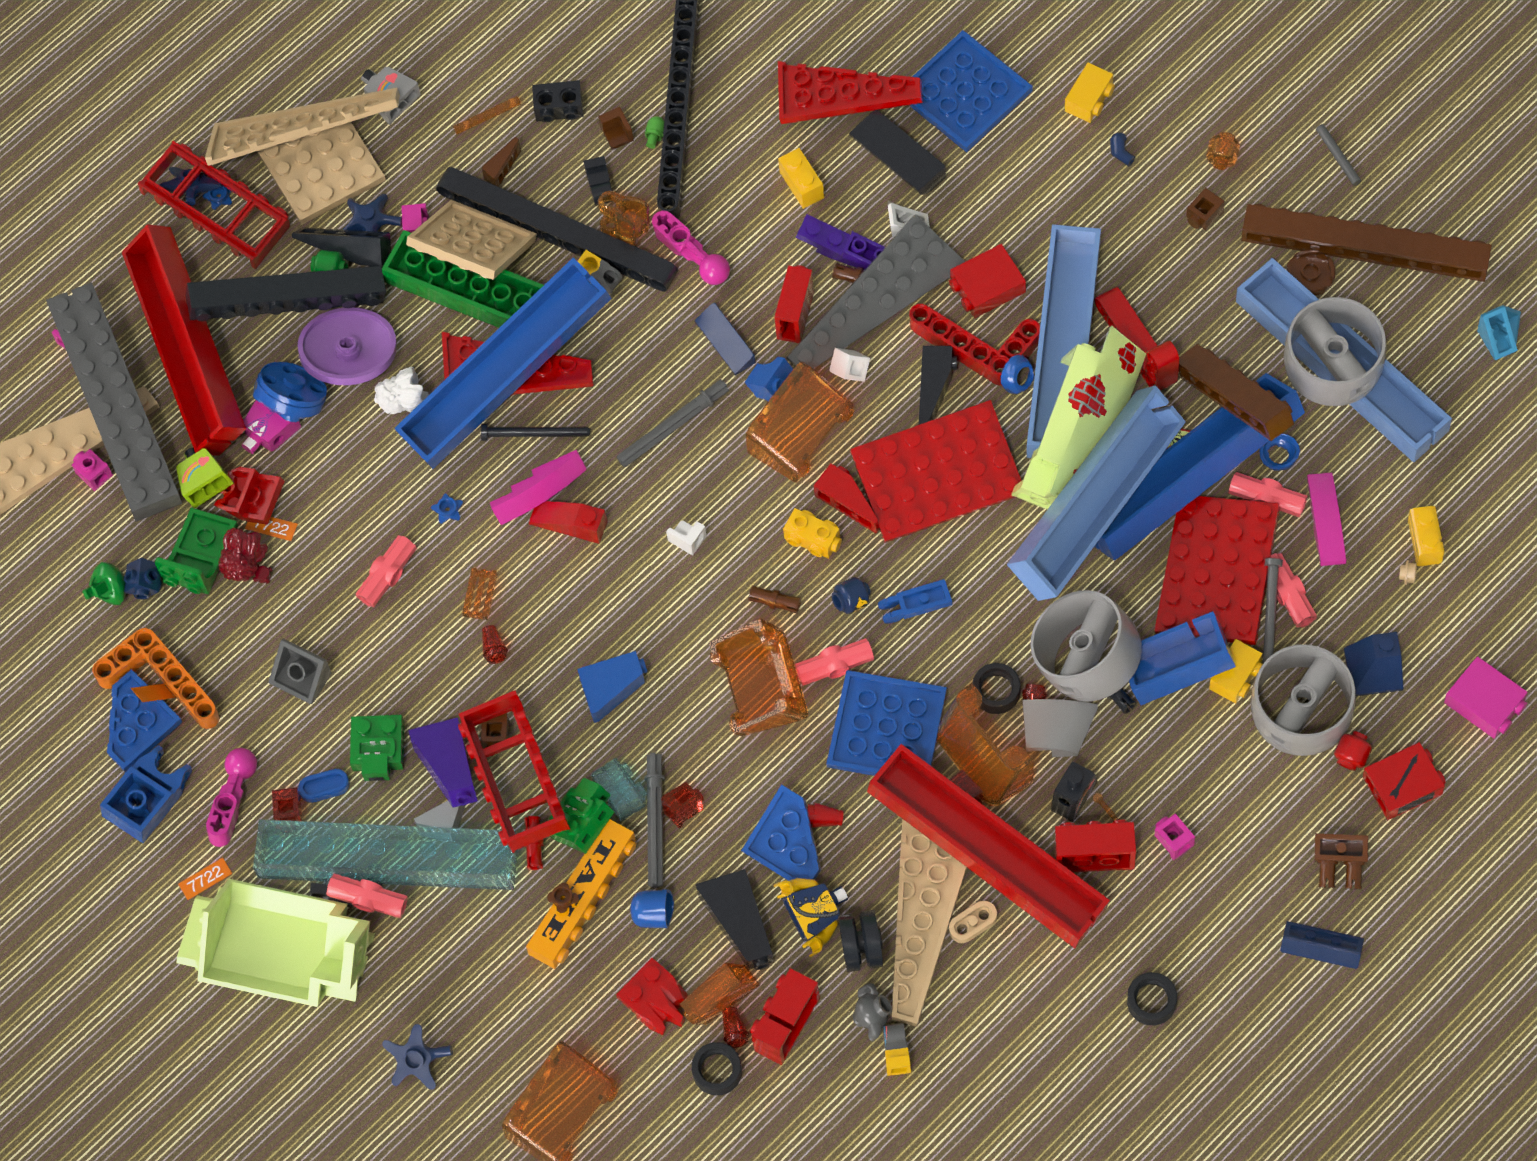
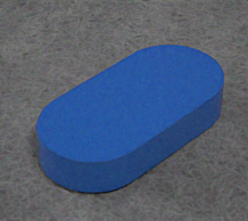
[298,769,350,803]

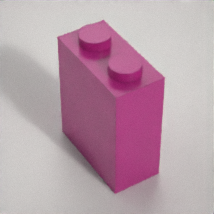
[1444,656,1528,739]

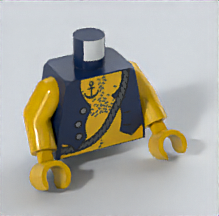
[773,878,848,957]

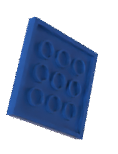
[909,30,1033,153]
[826,670,947,776]

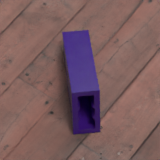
[408,717,478,808]

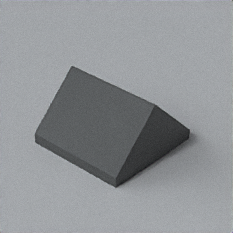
[268,639,332,704]

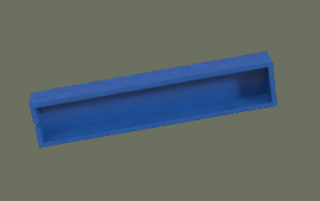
[394,257,612,469]
[1094,373,1305,561]

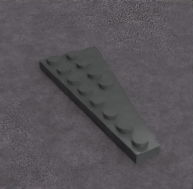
[786,214,965,375]

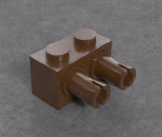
[1314,833,1368,889]

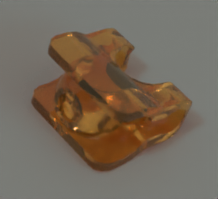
[598,191,650,246]

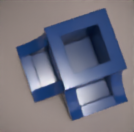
[744,357,796,409]

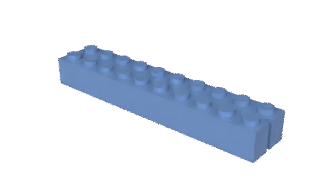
[1027,224,1101,458]
[1236,258,1452,462]
[1007,386,1186,601]

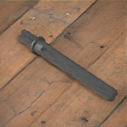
[617,379,729,467]
[644,753,665,888]

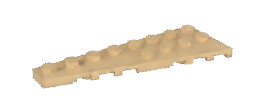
[205,88,400,166]
[0,386,160,515]
[892,819,967,1027]

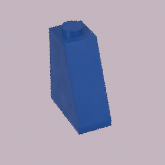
[577,651,647,723]

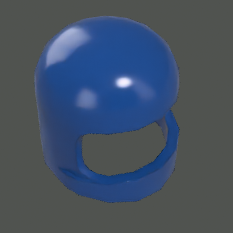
[630,889,674,928]

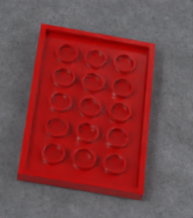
[850,400,1022,543]
[1154,496,1280,645]

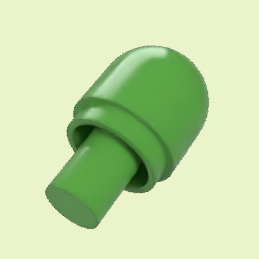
[645,116,664,149]

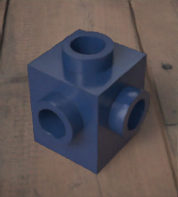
[124,558,162,600]

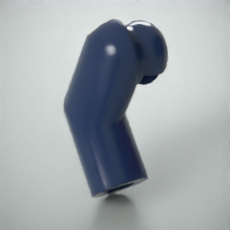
[1110,132,1135,167]

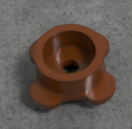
[547,883,579,913]

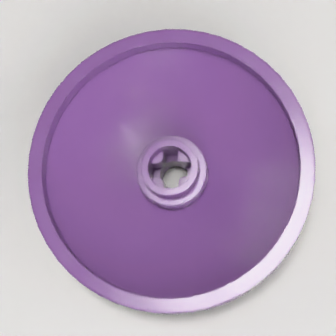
[298,307,397,385]

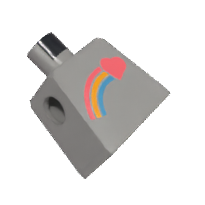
[361,67,421,125]

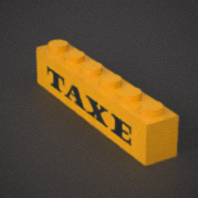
[526,819,637,969]

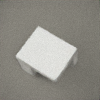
[830,348,870,382]
[666,521,707,555]

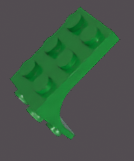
[154,508,238,595]

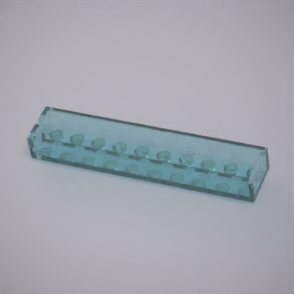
[253,819,518,890]

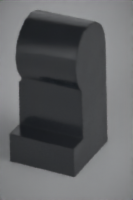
[583,156,614,206]

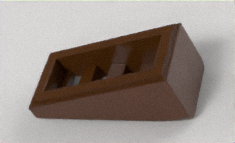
[482,137,521,187]

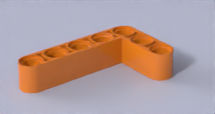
[92,628,220,729]

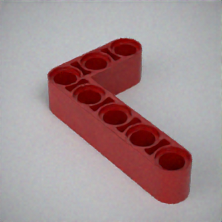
[1094,287,1179,391]
[909,304,1040,386]

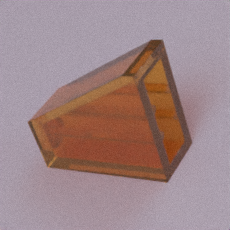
[680,963,760,1025]

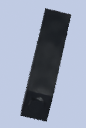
[292,227,391,268]
[918,345,957,425]

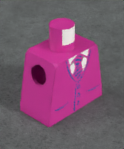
[242,400,301,454]

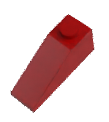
[814,463,879,534]
[529,501,607,544]

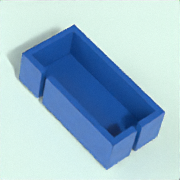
[1129,611,1236,705]

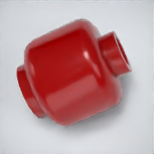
[1334,731,1372,771]

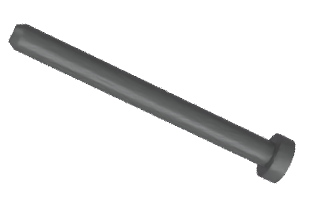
[1263,558,1283,664]

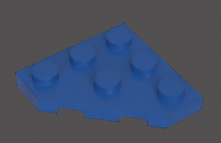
[107,669,182,773]
[741,784,821,881]

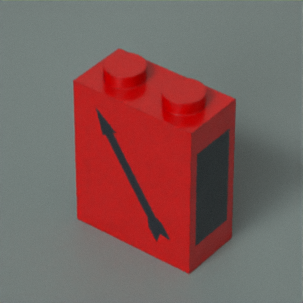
[1363,742,1446,821]

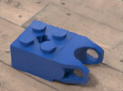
[100,745,192,844]

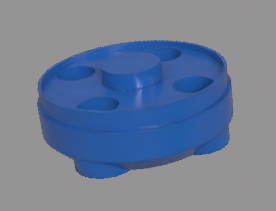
[252,362,327,422]

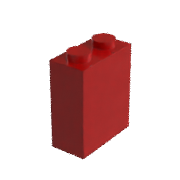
[949,243,1026,318]
[774,265,814,343]

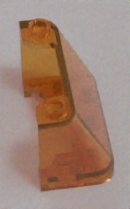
[746,361,854,483]
[709,618,808,737]
[937,683,1034,807]
[502,1041,619,1161]

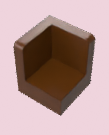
[598,107,634,150]

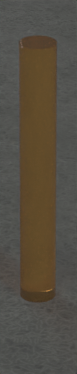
[453,96,521,135]

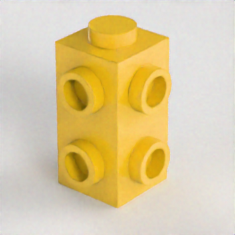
[783,508,842,559]

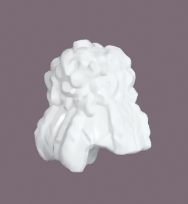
[374,367,429,414]

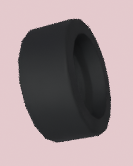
[972,663,1021,714]
[1127,972,1177,1026]
[691,1042,742,1095]

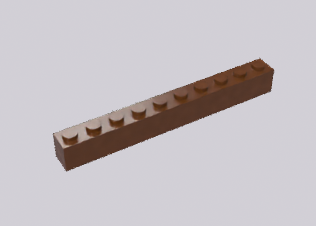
[1241,204,1492,282]

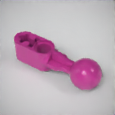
[652,211,730,285]
[206,748,257,847]

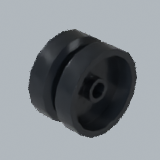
[838,910,883,972]

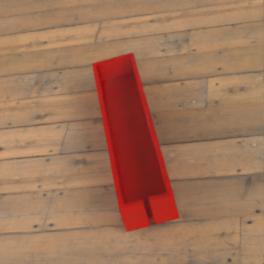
[121,224,246,456]
[867,744,1110,949]

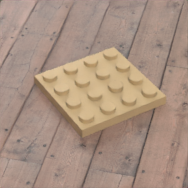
[257,122,386,225]
[406,200,537,279]

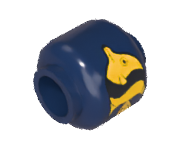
[831,577,871,614]

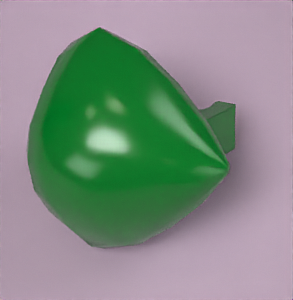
[82,562,126,605]

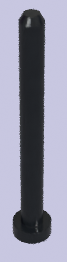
[481,424,590,441]

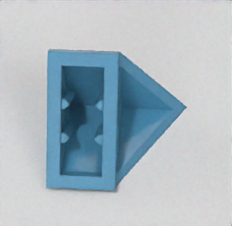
[1477,305,1521,360]

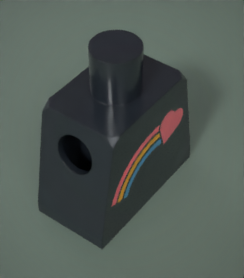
[1051,762,1098,822]

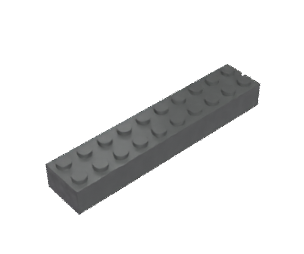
[46,282,182,522]

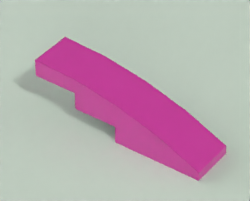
[490,449,587,525]
[1307,473,1346,566]

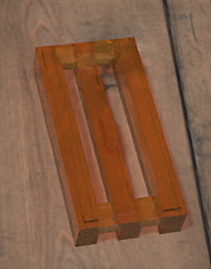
[462,568,497,620]

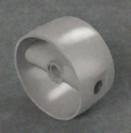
[1284,297,1387,406]
[1031,590,1142,702]
[1251,645,1356,756]

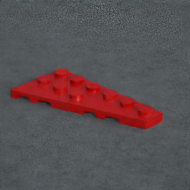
[778,61,923,124]
[442,332,593,395]

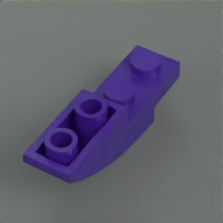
[795,214,885,270]

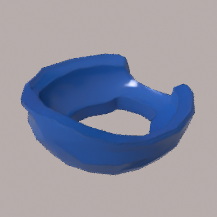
[1001,355,1034,394]
[1259,433,1300,471]

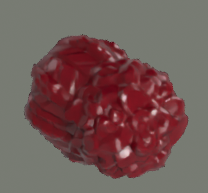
[218,528,268,581]

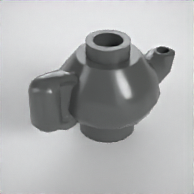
[853,983,892,1042]

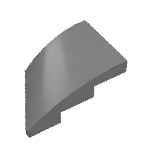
[1023,699,1098,757]

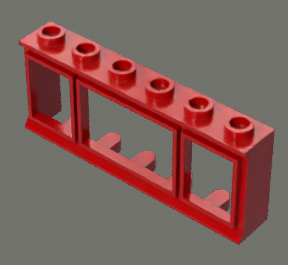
[138,141,290,270]
[458,690,570,853]

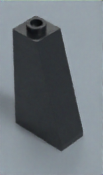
[695,869,774,970]

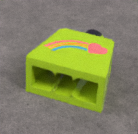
[176,448,234,508]

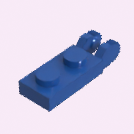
[878,579,952,624]

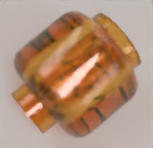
[1206,132,1240,170]

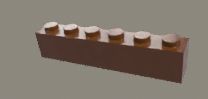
[1178,344,1294,441]

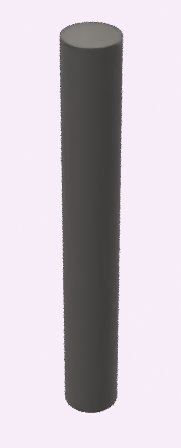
[1316,124,1362,186]

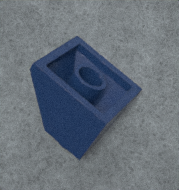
[1344,632,1404,696]

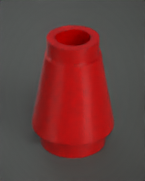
[807,802,843,828]

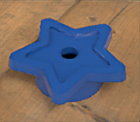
[203,185,232,210]
[431,494,463,524]

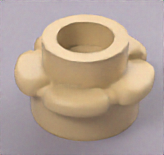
[1399,560,1417,585]

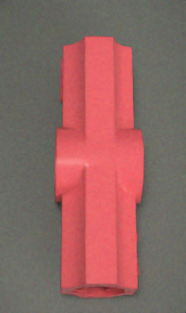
[1228,472,1307,517]
[356,535,417,607]
[1271,553,1317,628]
[795,638,874,686]
[326,874,408,919]

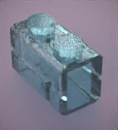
[591,758,647,821]

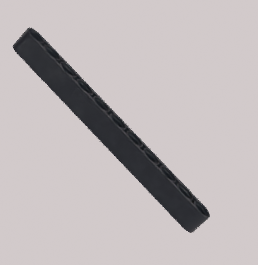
[657,0,699,219]
[435,167,678,292]

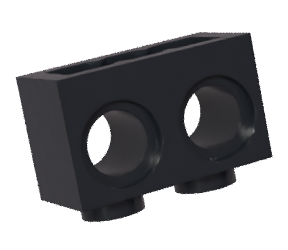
[532,80,584,122]

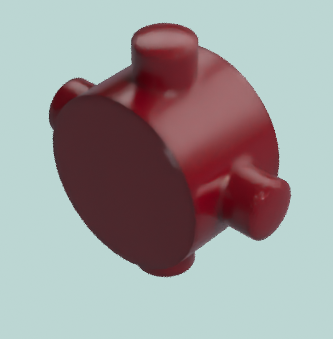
[252,565,273,584]

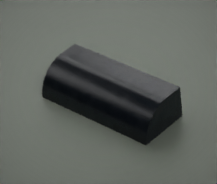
[849,110,946,195]

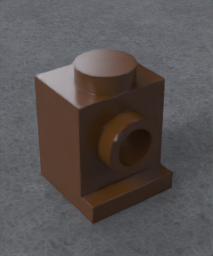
[1186,188,1225,230]
[481,713,510,753]

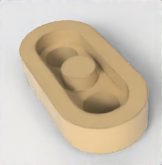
[949,901,997,943]

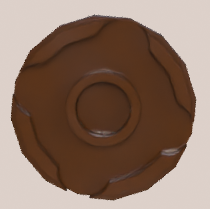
[1286,249,1335,296]

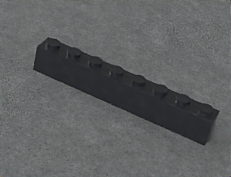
[185,266,386,321]

